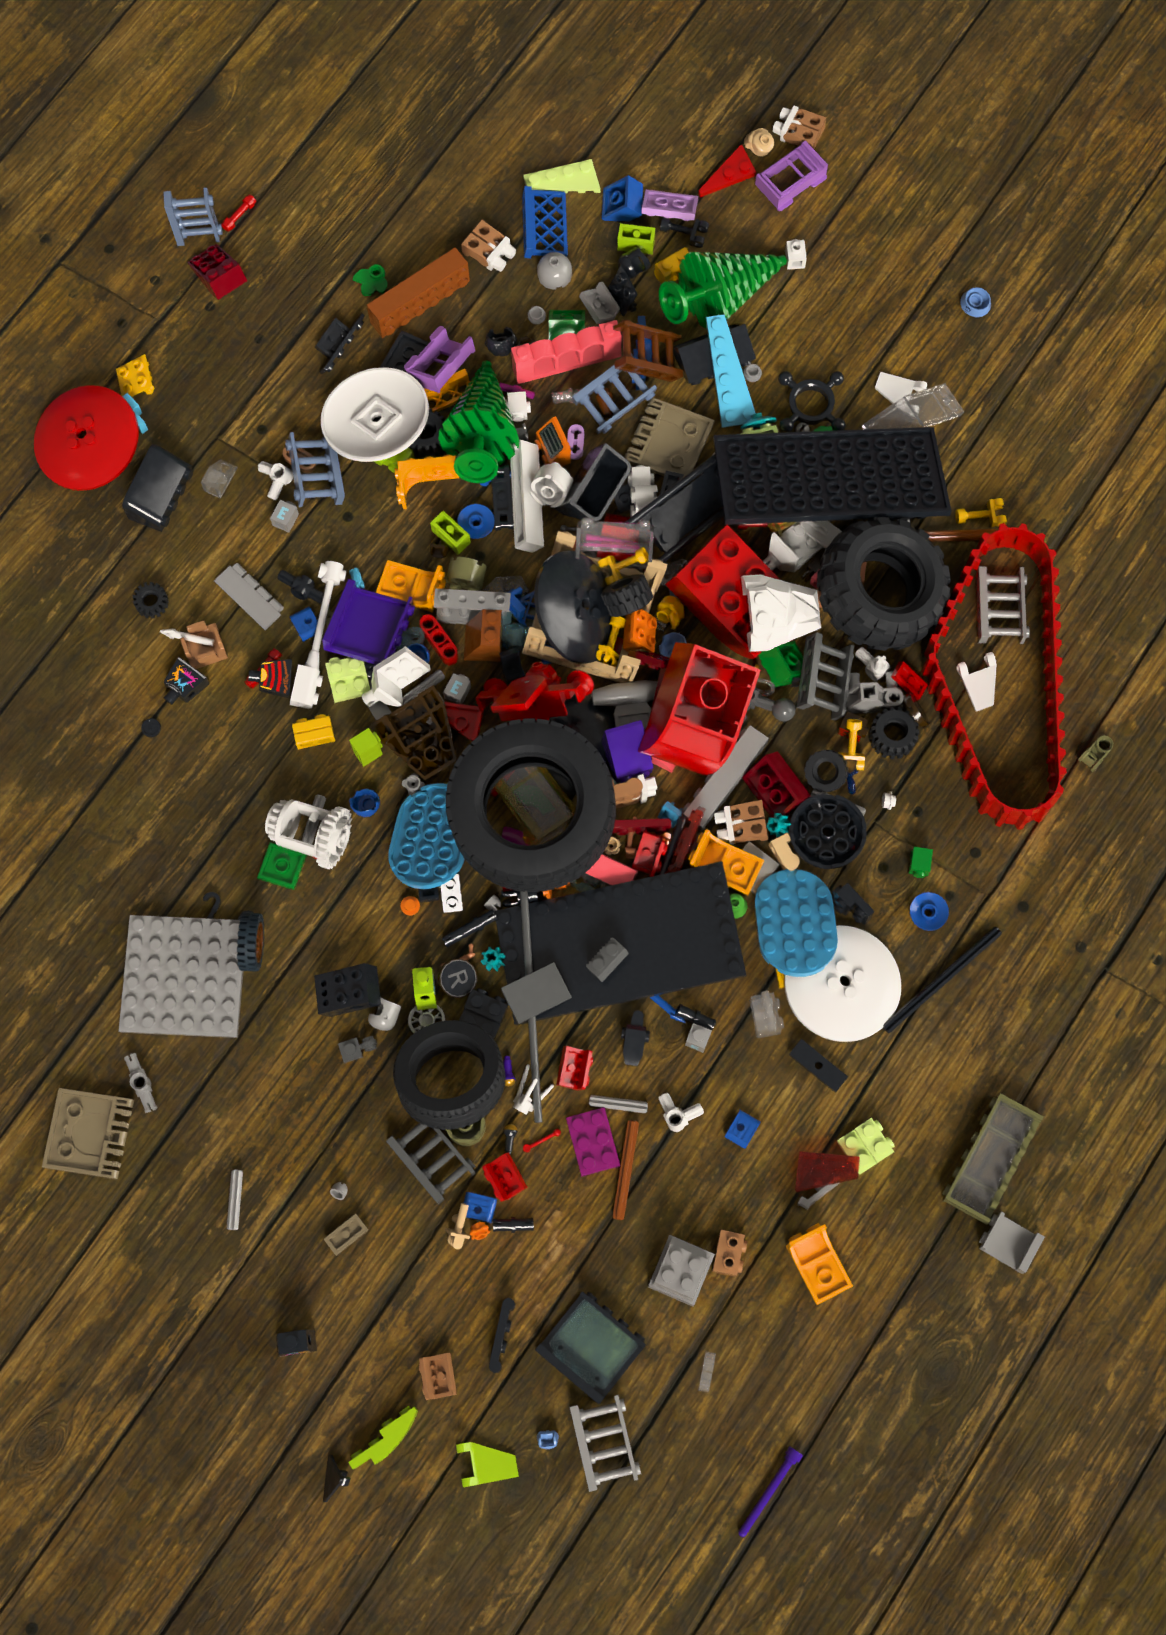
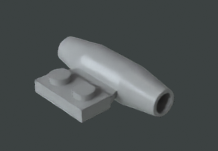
[591,680,658,730]

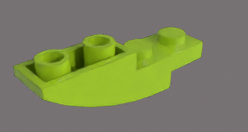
[348,1406,418,1469]

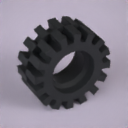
[132,582,169,619]

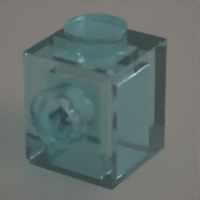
[502,622,528,652]

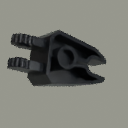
[621,1010,650,1066]

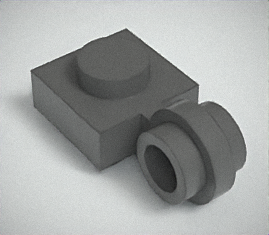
[338,1036,378,1063]

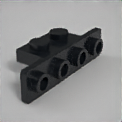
[314,313,365,374]

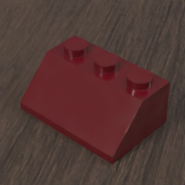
[742,751,811,817]

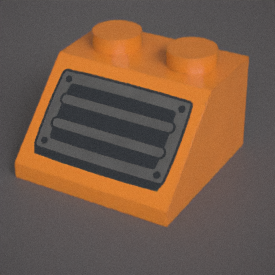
[534,416,571,467]

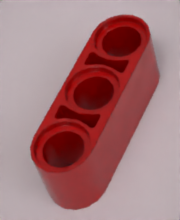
[420,614,458,666]

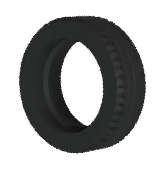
[393,1020,506,1130]

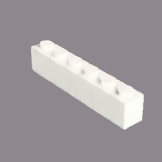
[510,440,544,553]

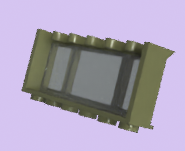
[942,1093,1044,1225]

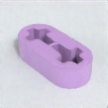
[567,424,584,460]

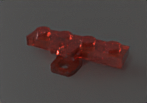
[667,806,706,873]

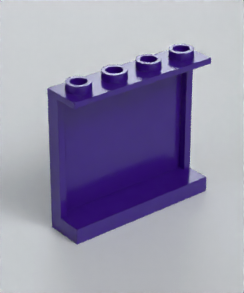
[322,579,415,665]

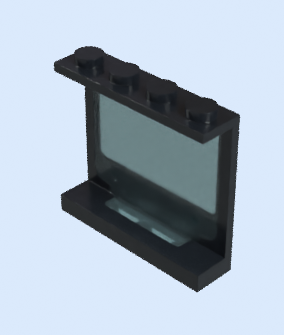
[535,1292,646,1404]

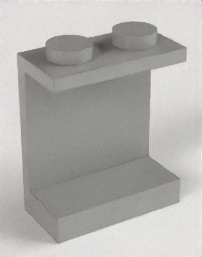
[979,1211,1045,1274]

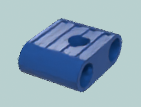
[289,607,318,642]
[725,1110,761,1149]
[464,1192,497,1223]

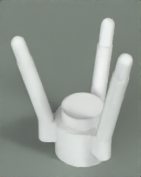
[513,1064,554,1115]

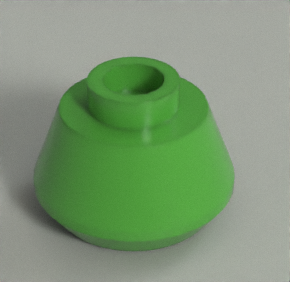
[730,893,748,919]

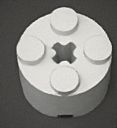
[531,462,573,507]
[630,485,658,523]

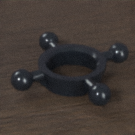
[778,371,846,432]

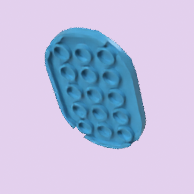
[388,783,465,889]
[755,869,838,977]

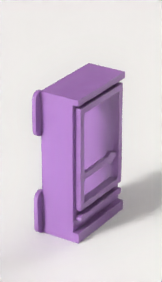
[755,140,828,211]
[404,326,476,393]

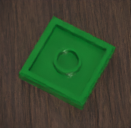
[257,842,307,890]

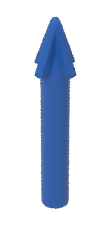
[649,995,686,1023]

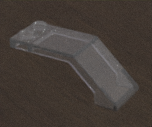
[862,383,964,430]

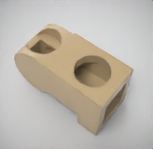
[769,833,800,871]

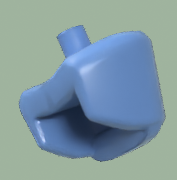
[537,1430,559,1449]

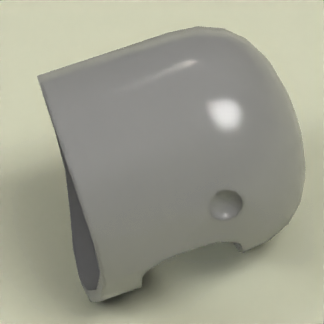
[368,997,401,1031]

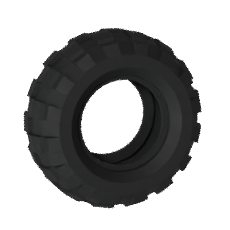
[817,517,951,651]

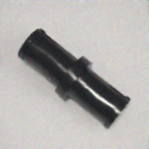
[675,1004,716,1030]
[493,1217,534,1233]

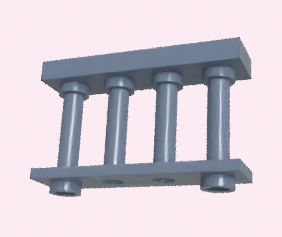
[164,188,223,246]
[572,354,657,434]
[285,432,345,507]

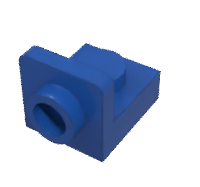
[507,587,526,621]

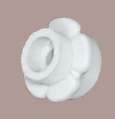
[882,791,896,810]

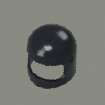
[617,247,651,279]

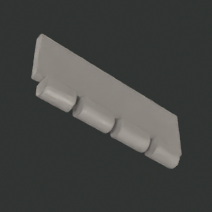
[214,563,284,630]

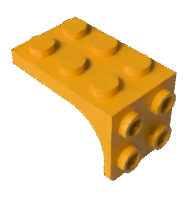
[395,455,459,509]
[376,560,446,612]
[688,829,764,896]
[786,1223,853,1306]

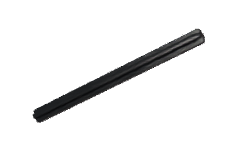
[883,926,1002,1033]

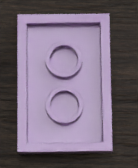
[641,189,698,221]

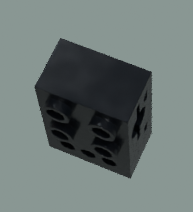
[314,963,381,1017]

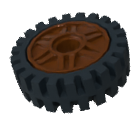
[237,913,264,971]

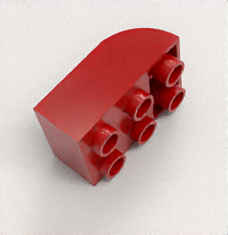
[665,525,780,659]
[638,642,761,776]

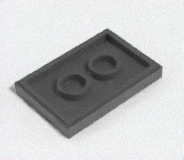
[501,962,572,1024]

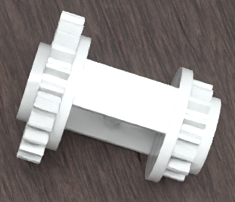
[265,799,352,869]

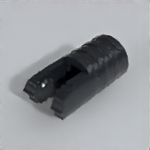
[501,889,538,907]

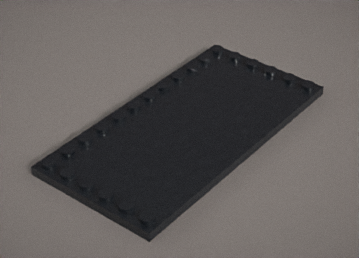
[713,427,952,525]
[495,862,747,1025]

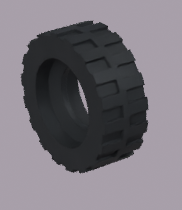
[804,750,849,792]

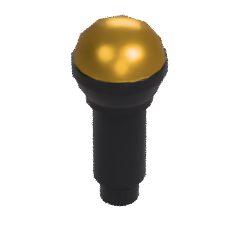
[504,1124,518,1155]

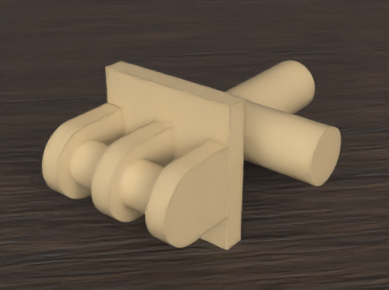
[445,1203,470,1249]

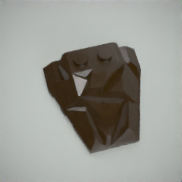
[370,685,458,780]

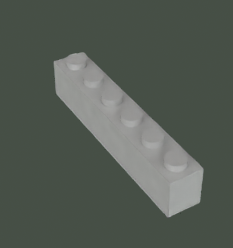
[682,726,769,832]

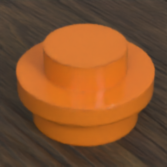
[401,896,420,916]

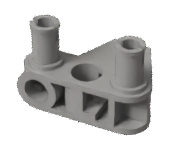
[846,671,904,713]

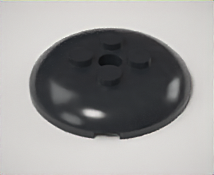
[789,794,867,869]

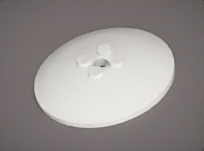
[321,368,429,462]
[784,925,901,1042]

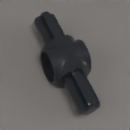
[277,570,324,605]

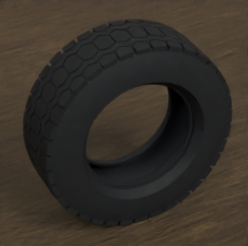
[446,718,616,892]

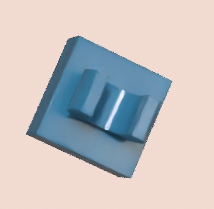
[658,801,683,828]

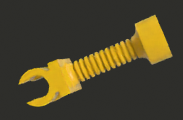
[955,498,1007,527]
[597,547,649,585]
[596,616,626,667]
[838,719,865,771]

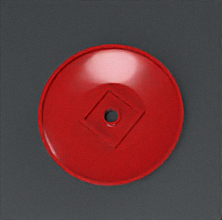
[34,385,139,491]

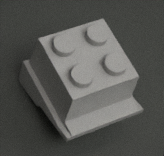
[648,1235,715,1307]

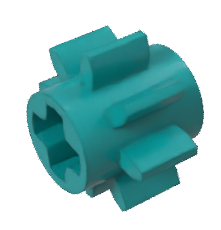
[767,813,791,837]
[481,947,506,971]

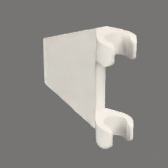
[875,372,927,419]
[956,652,997,712]

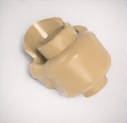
[744,128,774,156]

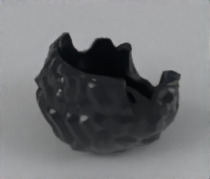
[485,327,517,357]

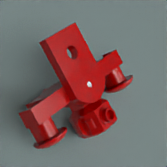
[476,662,594,721]

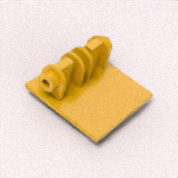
[116,354,154,397]

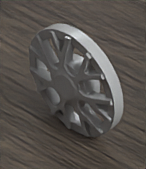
[408,1005,445,1034]

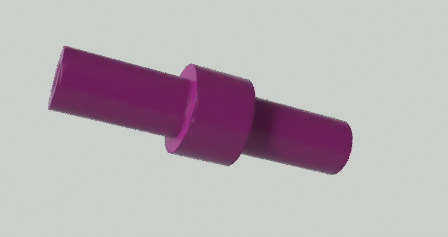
[499,383,535,399]

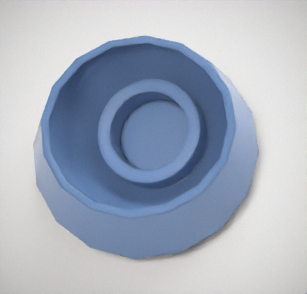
[960,287,991,317]

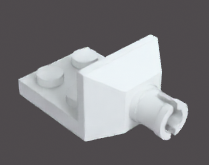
[763,522,824,572]
[362,646,430,707]

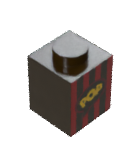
[838,711,869,743]

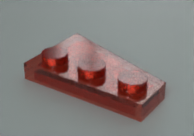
[795,1151,860,1192]

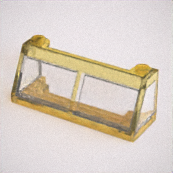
[494,766,576,845]

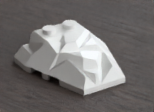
[741,575,821,652]

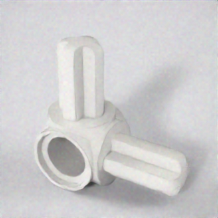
[258,461,293,500]
[855,647,891,682]
[659,1093,704,1132]

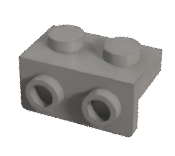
[579,282,620,324]

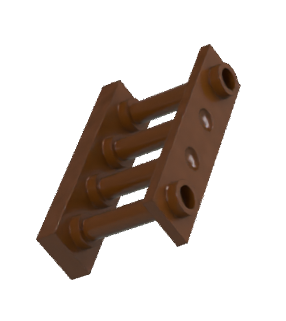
[613,320,683,382]

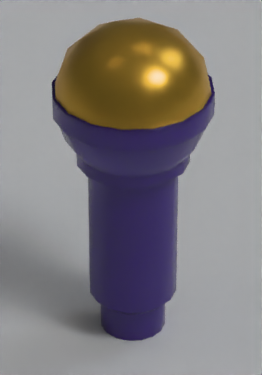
[503,1056,516,1087]

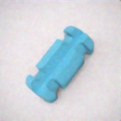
[349,568,365,589]

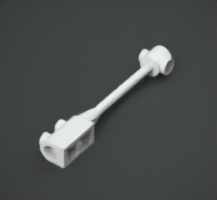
[290,561,346,709]

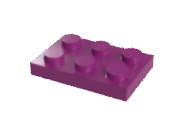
[566,1108,620,1177]

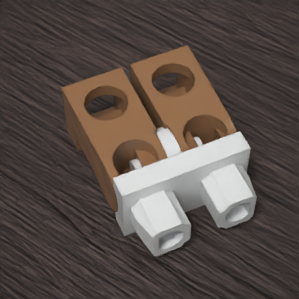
[773,106,826,149]
[461,220,516,272]
[612,774,657,809]
[714,800,768,845]

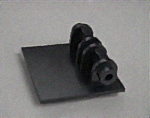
[608,265,638,317]

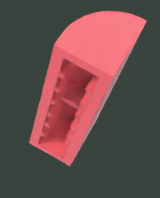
[586,854,638,885]

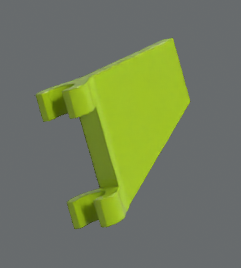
[456,1442,519,1488]

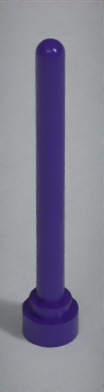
[738,1446,803,1537]

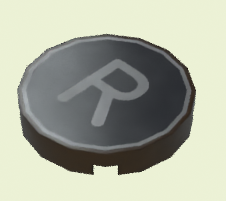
[903,692,929,728]
[438,959,477,998]

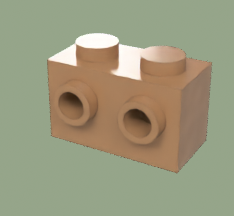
[712,1230,748,1277]

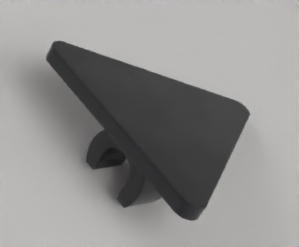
[323,1454,351,1502]

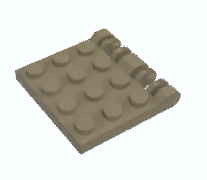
[624,398,714,485]
[42,1088,134,1180]

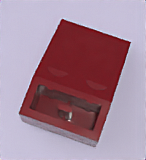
[187,244,247,300]

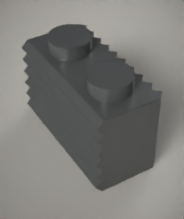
[586,938,629,982]

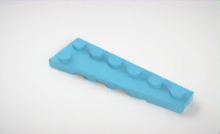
[706,315,756,428]

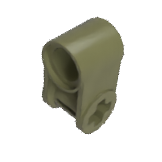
[1078,735,1114,772]

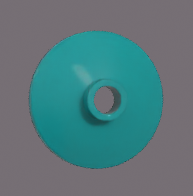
[741,413,777,430]

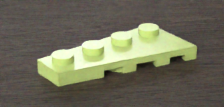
[524,159,600,193]

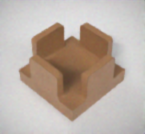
[180,621,228,669]

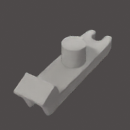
[797,1177,842,1210]

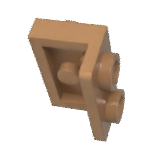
[419,1353,457,1400]

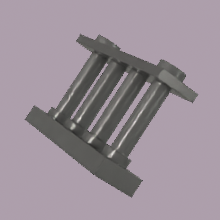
[796,632,854,720]
[386,1123,476,1205]

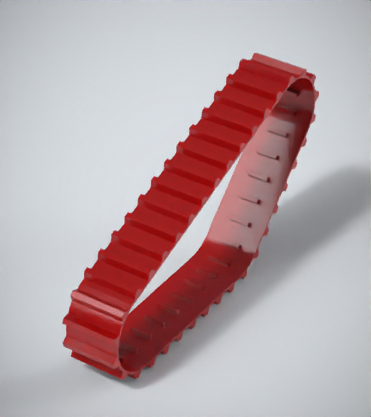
[922,523,1067,830]

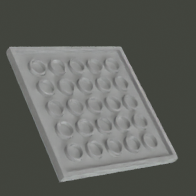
[119,915,243,1038]

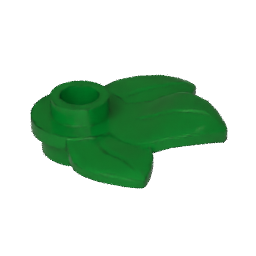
[353,264,388,296]

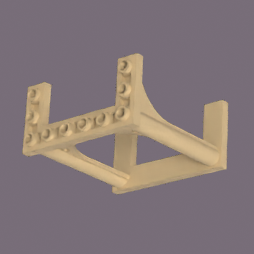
[522,531,668,683]

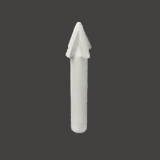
[160,629,214,647]

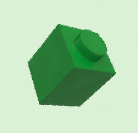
[908,847,933,878]

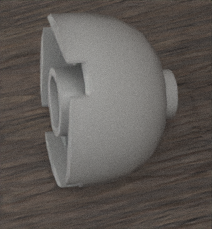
[537,252,572,290]

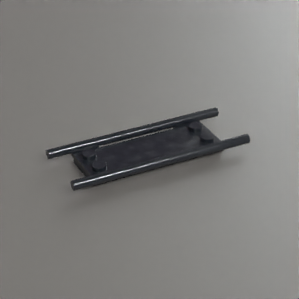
[625,454,724,563]

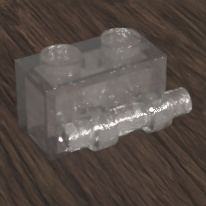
[749,991,784,1038]

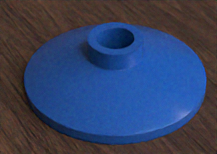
[458,504,495,539]
[910,892,949,931]

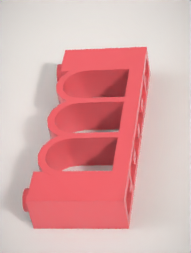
[511,320,622,384]

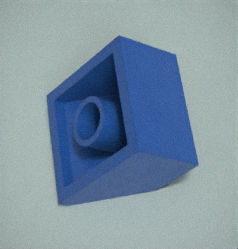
[602,175,643,222]

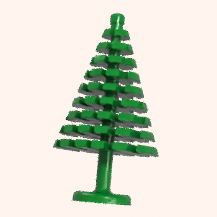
[659,252,787,329]
[438,361,520,483]

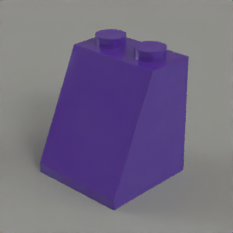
[601,720,653,783]

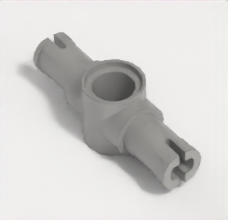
[124,1053,157,1113]

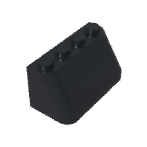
[673,323,756,385]
[554,443,631,522]
[122,444,193,532]

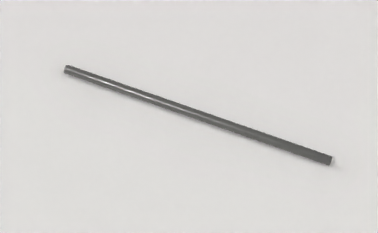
[520,891,542,1123]

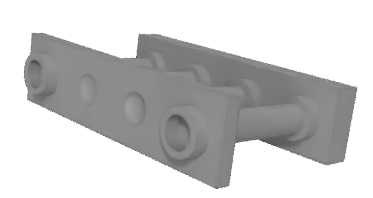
[976,567,1030,644]
[434,588,512,627]
[570,1395,641,1492]

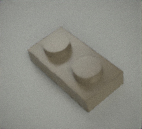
[324,1214,368,1256]

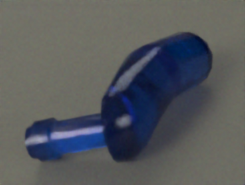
[846,769,858,795]

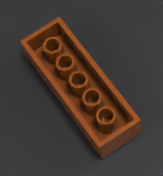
[367,247,470,338]

